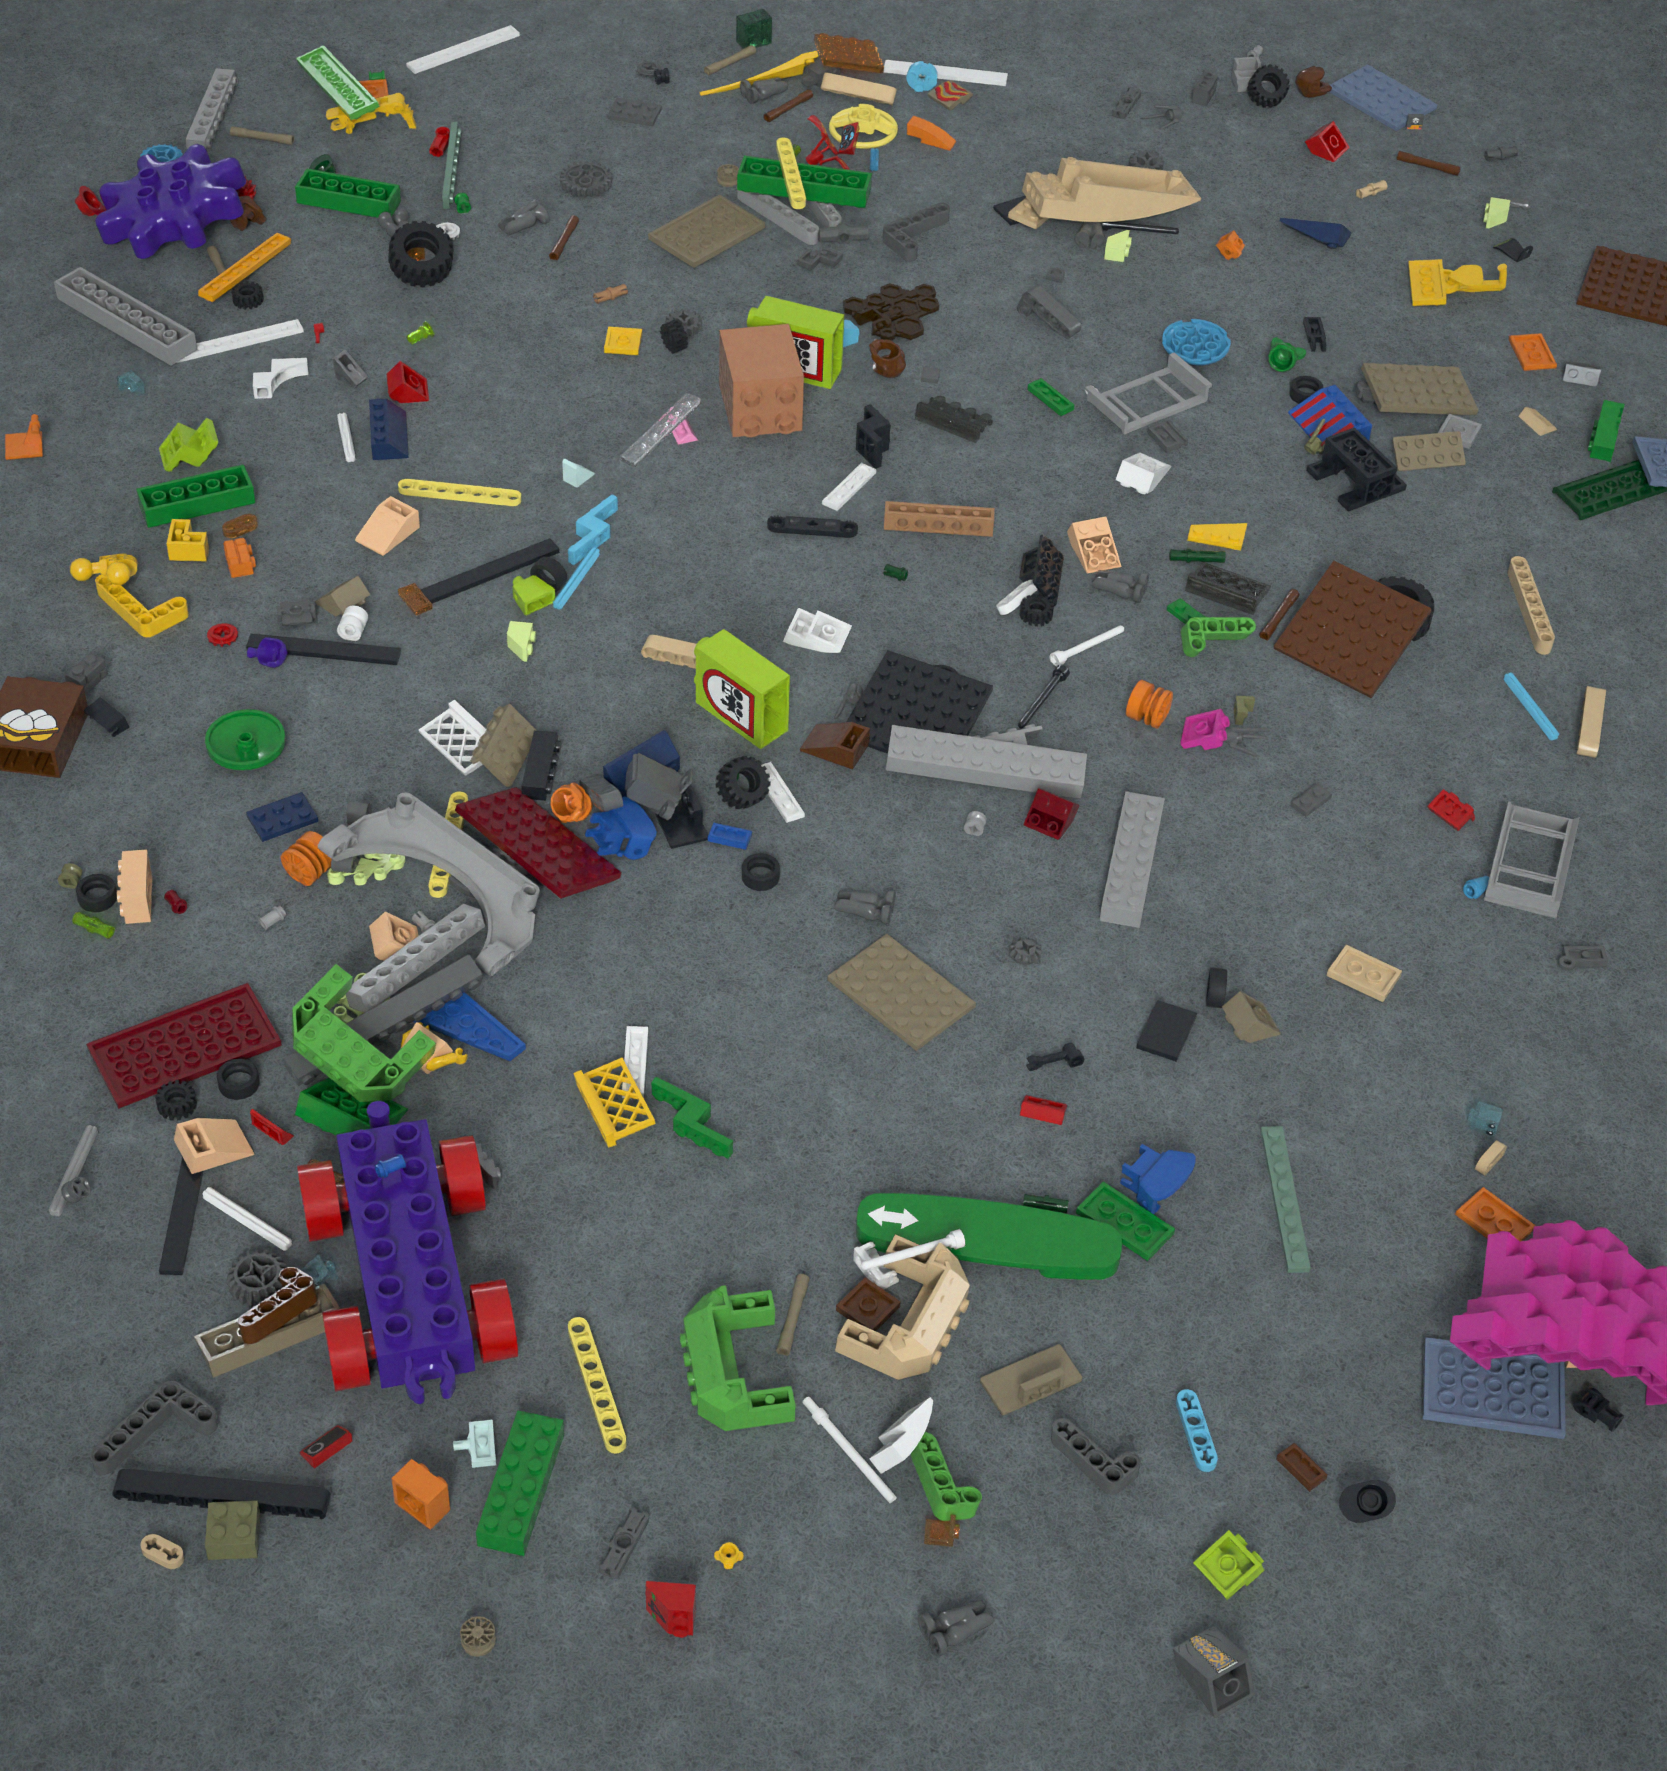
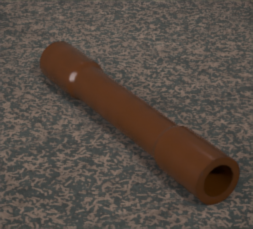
[763,89,813,122]
[1397,151,1461,176]
[549,215,579,260]
[1259,589,1300,641]

